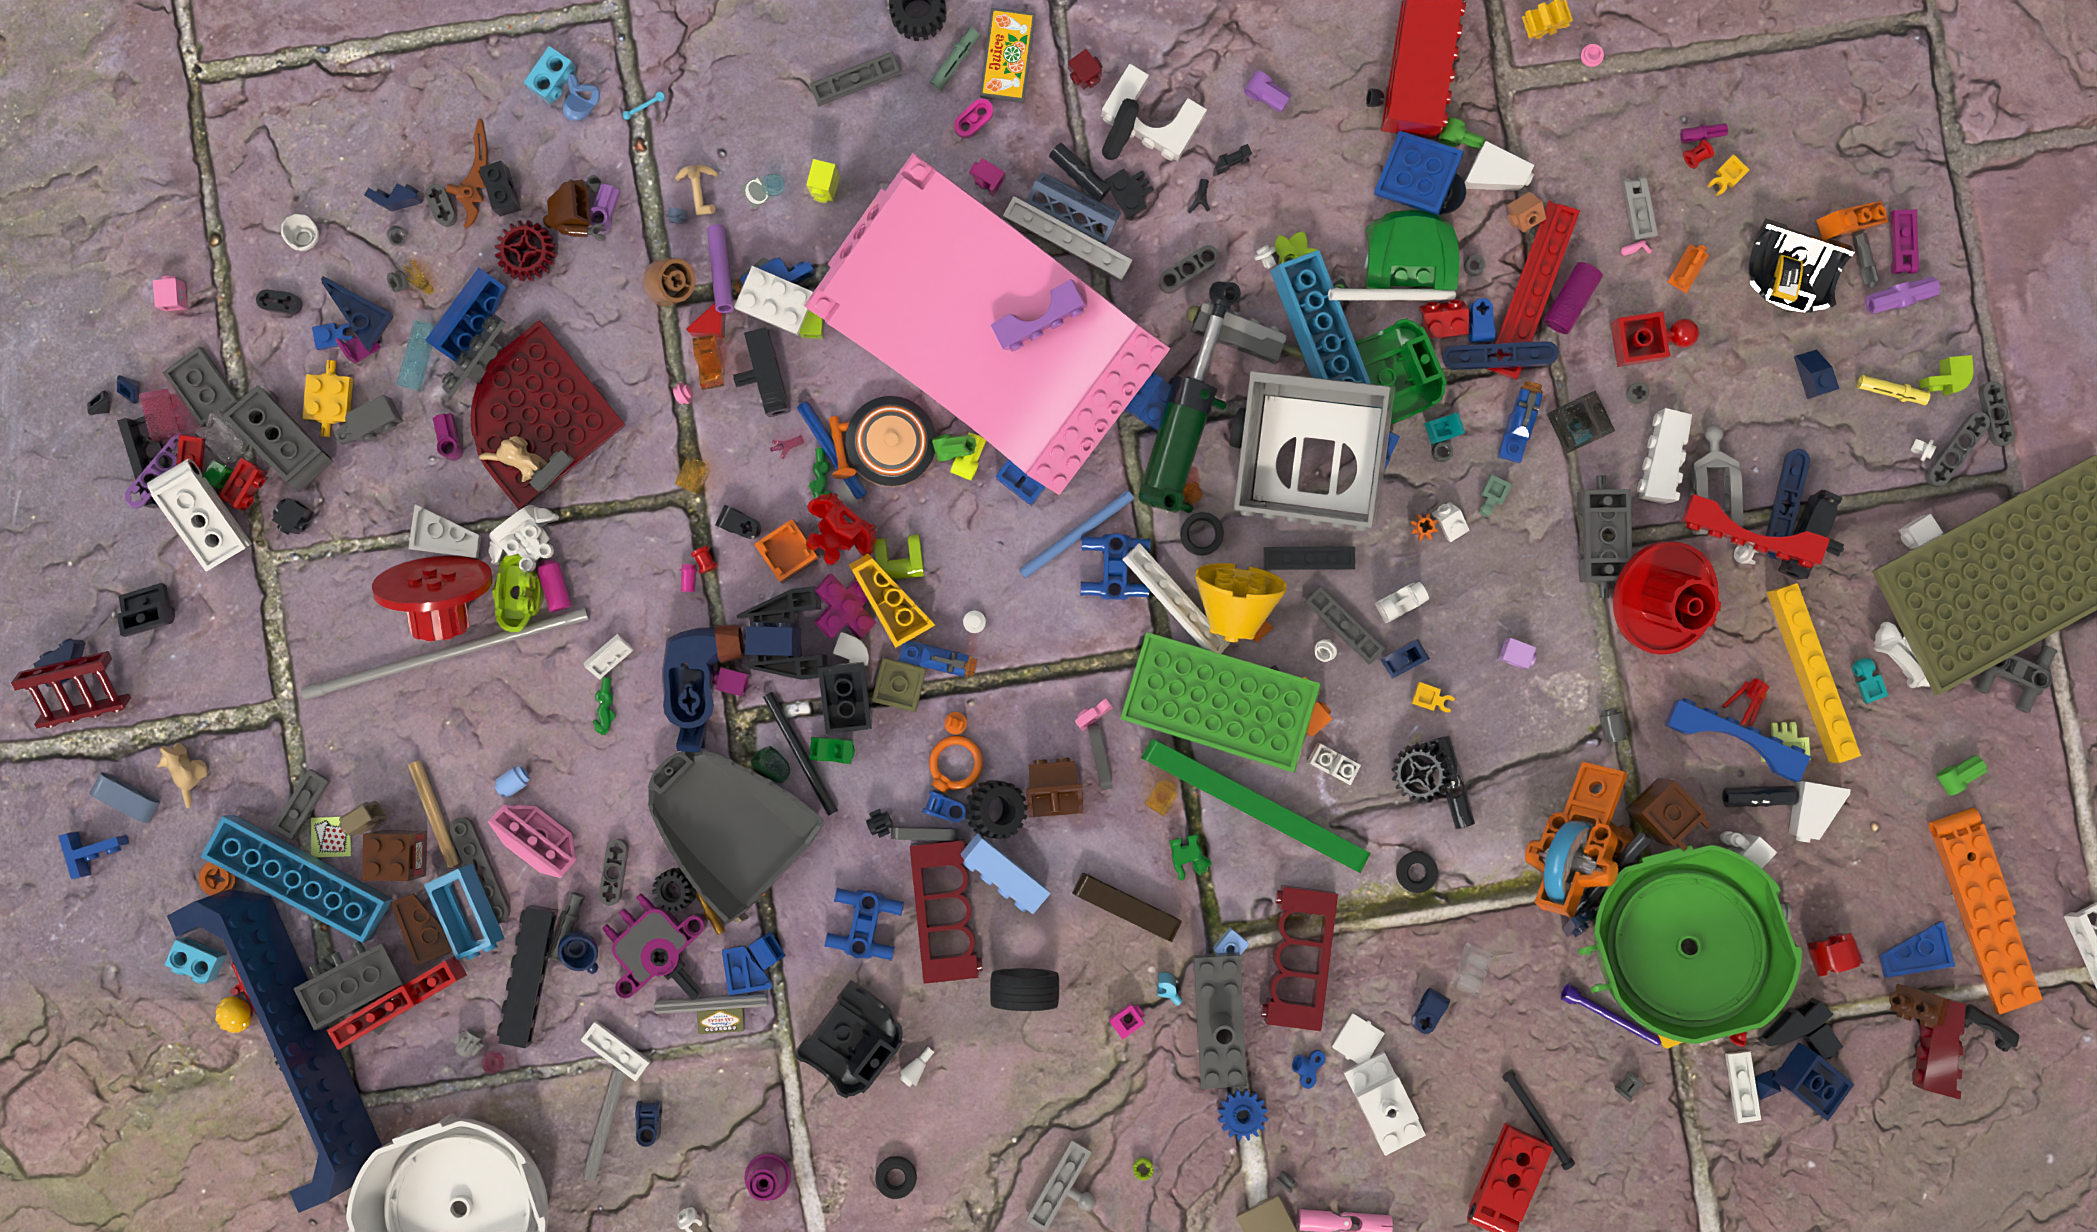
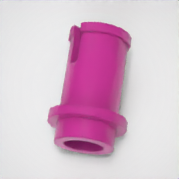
[679,564,698,592]

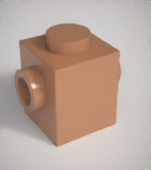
[1507,192,1546,232]

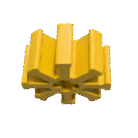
[1522,0,1573,39]

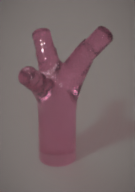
[770,435,804,459]

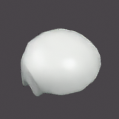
[281,214,319,251]

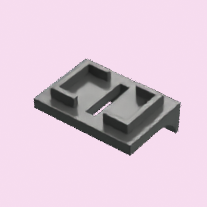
[529,450,575,492]

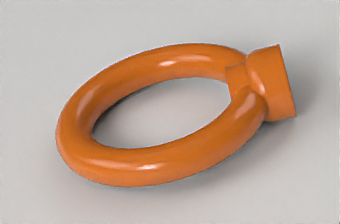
[929,736,983,794]

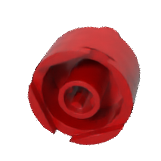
[1807,933,1864,976]

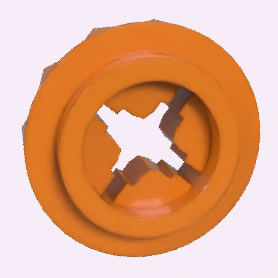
[199,862,237,896]

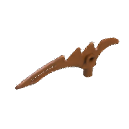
[446,119,488,228]

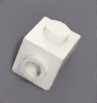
[1432,502,1470,542]

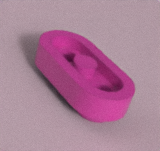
[954,99,993,139]

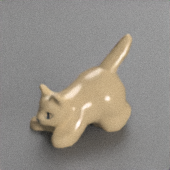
[479,436,547,482]
[157,743,208,808]

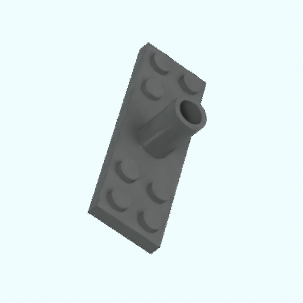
[1194,952,1247,1089]

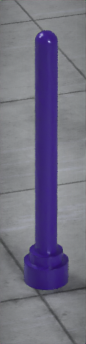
[1560,983,1661,1046]

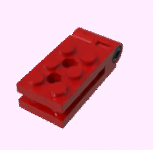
[1467,1123,1553,1232]

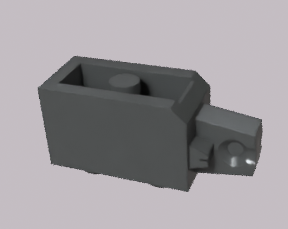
[334,395,403,445]

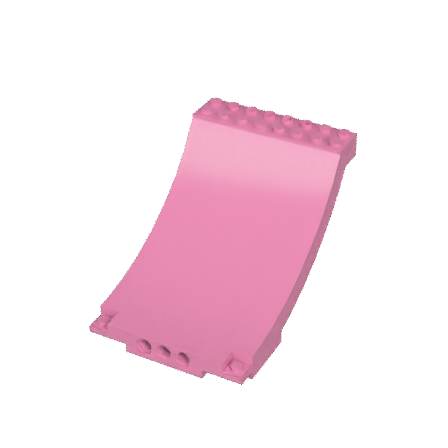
[804,153,1170,495]

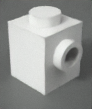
[1898,514,1943,549]

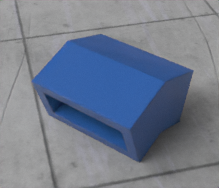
[748,932,786,970]

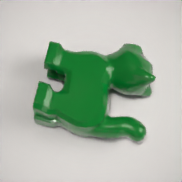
[1169,834,1212,881]

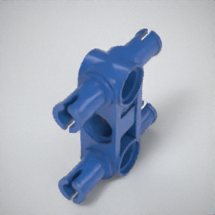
[1080,533,1150,600]
[824,888,904,961]

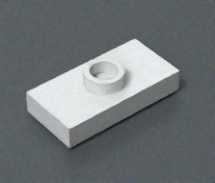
[583,634,633,680]

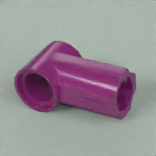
[432,413,464,461]

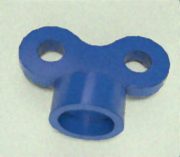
[1292,1050,1326,1089]

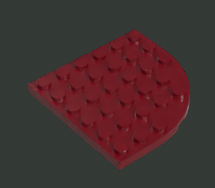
[470,320,626,510]

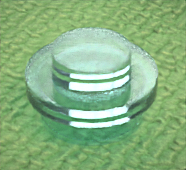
[762,174,785,196]

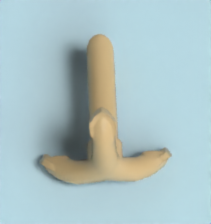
[675,165,718,215]

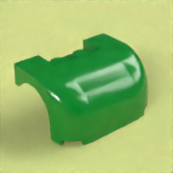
[1355,318,1447,425]

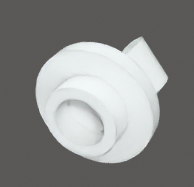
[1254,245,1276,269]
[1910,439,1937,461]
[1734,544,1759,564]
[677,1207,702,1232]

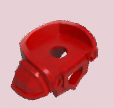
[806,493,877,565]

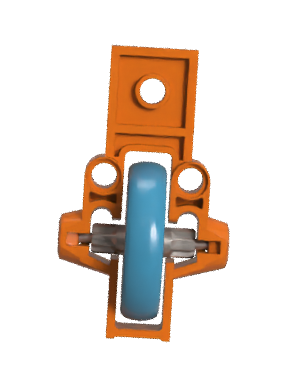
[1525,761,1627,918]

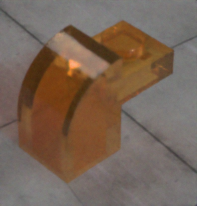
[693,334,725,390]

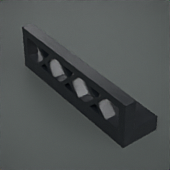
[117,414,170,509]

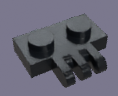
[1105,168,1154,220]

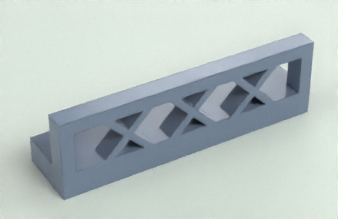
[1026,172,1122,244]

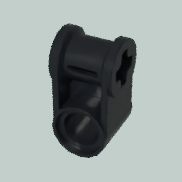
[715,504,761,539]

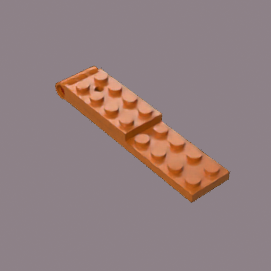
[1928,807,2043,1015]

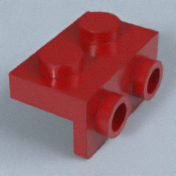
[1419,299,1469,339]
[219,458,268,511]

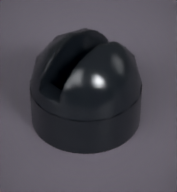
[1366,88,1384,107]

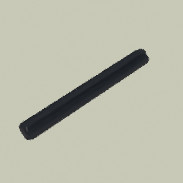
[1575,831,1652,916]

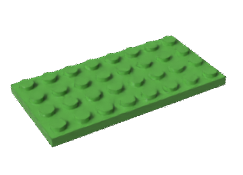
[1120,632,1322,773]

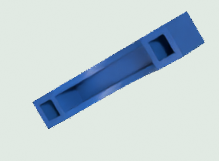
[1664,698,1811,782]

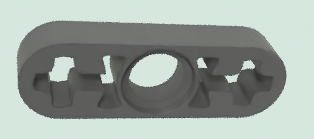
[1978,381,2015,447]
[1087,724,1113,791]
[891,827,957,841]
[599,839,629,906]

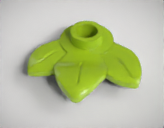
[1274,231,1317,264]

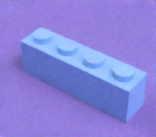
[961,833,1050,914]

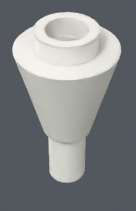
[899,1046,934,1087]

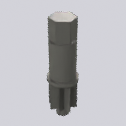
[1853,233,1879,288]

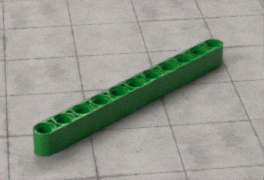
[1141,738,1371,873]

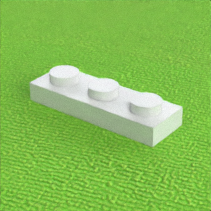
[581,1020,651,1081]
[1725,1050,1761,1123]

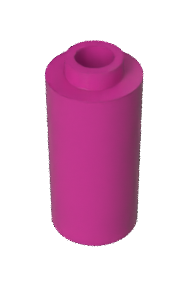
[537,559,572,612]

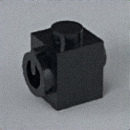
[272,497,315,535]

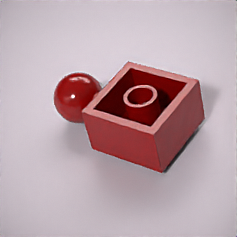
[1610,311,1699,367]

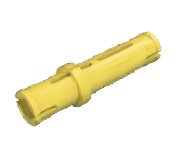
[1857,374,1931,406]

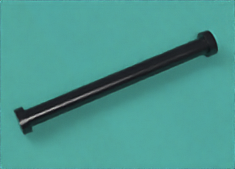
[1502,1070,1575,1170]

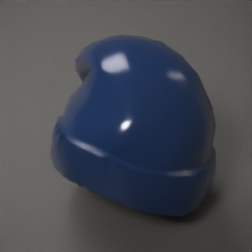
[558,931,599,974]

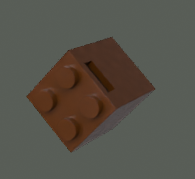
[1625,778,1711,851]

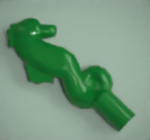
[808,448,831,498]
[592,677,616,735]

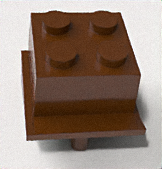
[1026,758,1083,818]

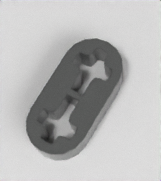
[425,184,457,227]

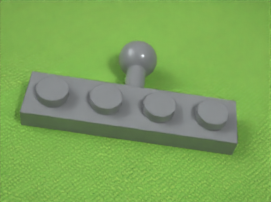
[1026,1139,1096,1232]

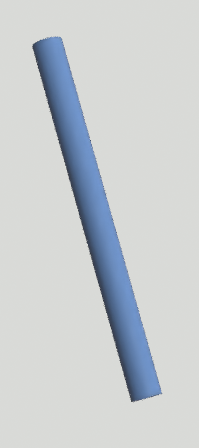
[1019,490,1134,579]

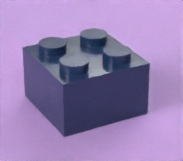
[745,622,801,656]

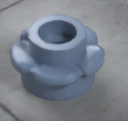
[666,207,688,224]

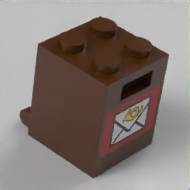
[362,830,427,881]

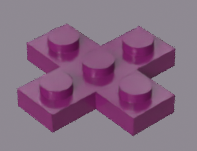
[814,574,876,639]

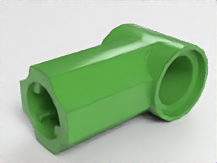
[932,434,977,462]
[1936,755,1987,796]

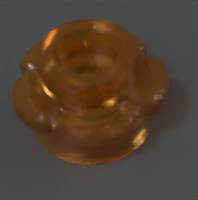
[1183,482,1202,504]

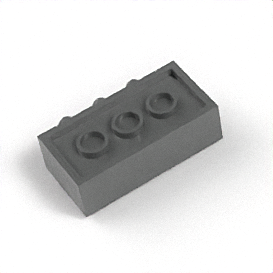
[294,941,406,1030]

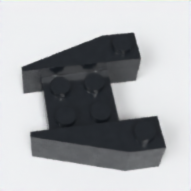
[737,586,828,680]

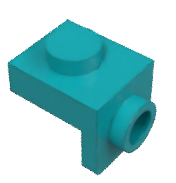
[1424,412,1465,445]

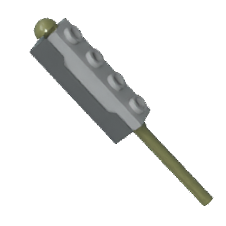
[1186,302,1305,364]

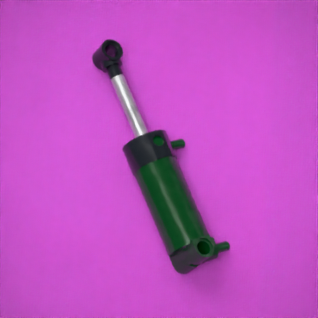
[1138,281,1241,513]

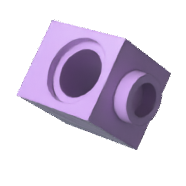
[1498,638,1537,669]

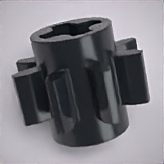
[866,809,894,838]

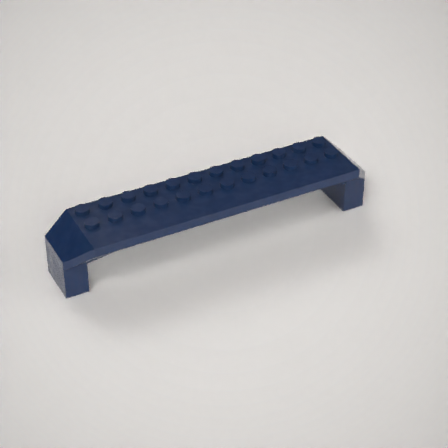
[167,889,382,1213]

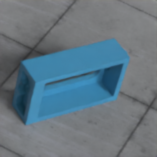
[424,864,505,961]

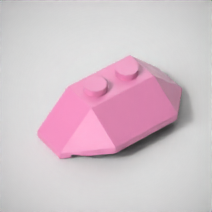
[488,805,576,878]

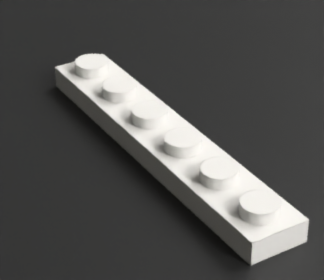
[1003,196,1132,281]
[1122,543,1230,654]

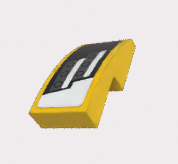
[1772,255,1803,302]

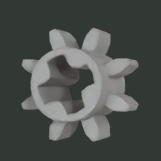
[453,1029,484,1058]

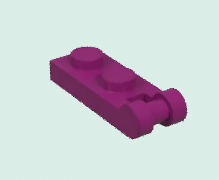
[1891,209,1919,274]

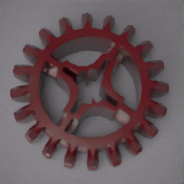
[494,220,557,282]

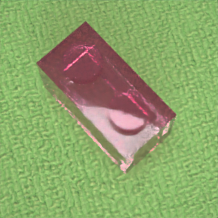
[139,388,184,442]

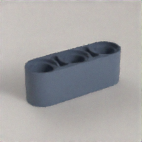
[89,772,160,823]

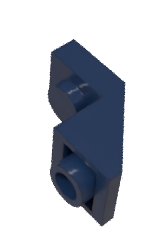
[364,183,424,212]

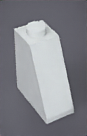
[1464,141,1534,191]
[1788,781,1851,843]

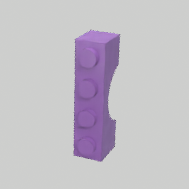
[990,279,1088,352]

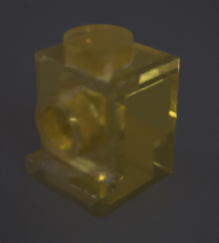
[1144,780,1178,817]

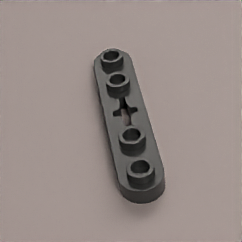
[450,817,511,924]

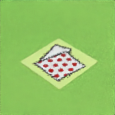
[311,817,351,857]

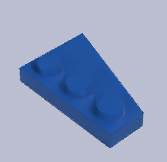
[1879,921,1955,978]

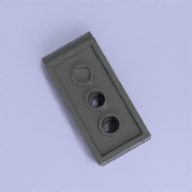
[223,385,334,492]

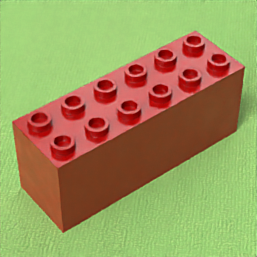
[1381,0,1466,140]

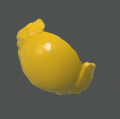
[215,996,252,1033]

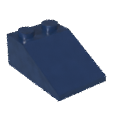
[1772,1042,1855,1121]

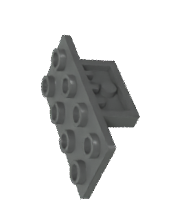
[442,314,506,397]

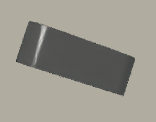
[1159,245,1218,294]

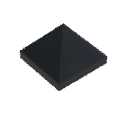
[87,390,110,415]

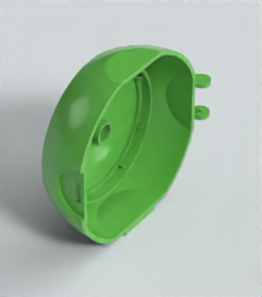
[1578,845,1802,1044]

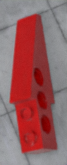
[327,956,467,1050]

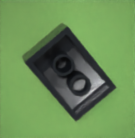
[818,662,873,734]

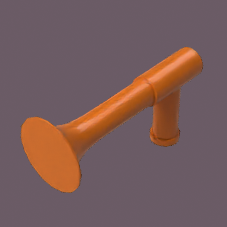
[829,416,856,479]

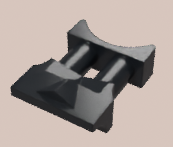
[1213,144,1252,177]

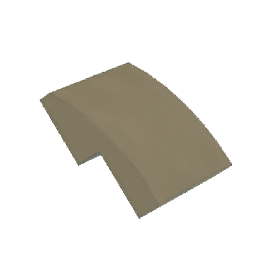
[1236,1194,1299,1232]

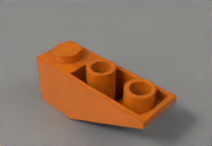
[1816,201,1889,240]

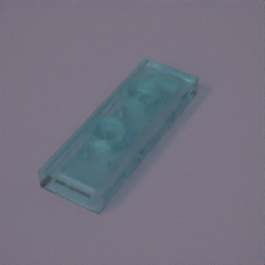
[396,320,436,391]

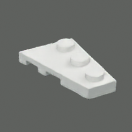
[408,504,481,558]

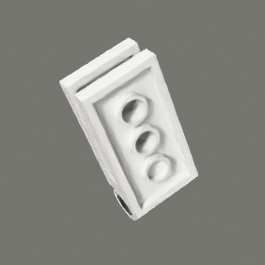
[147,459,252,571]

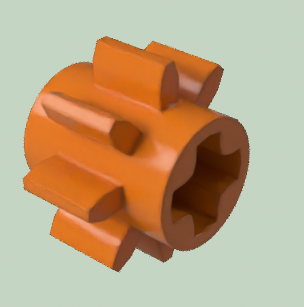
[1409,513,1439,541]

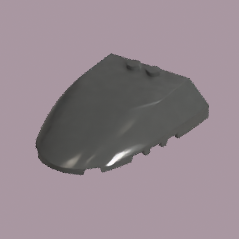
[648,750,825,924]

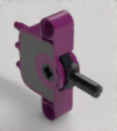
[602,893,708,1000]

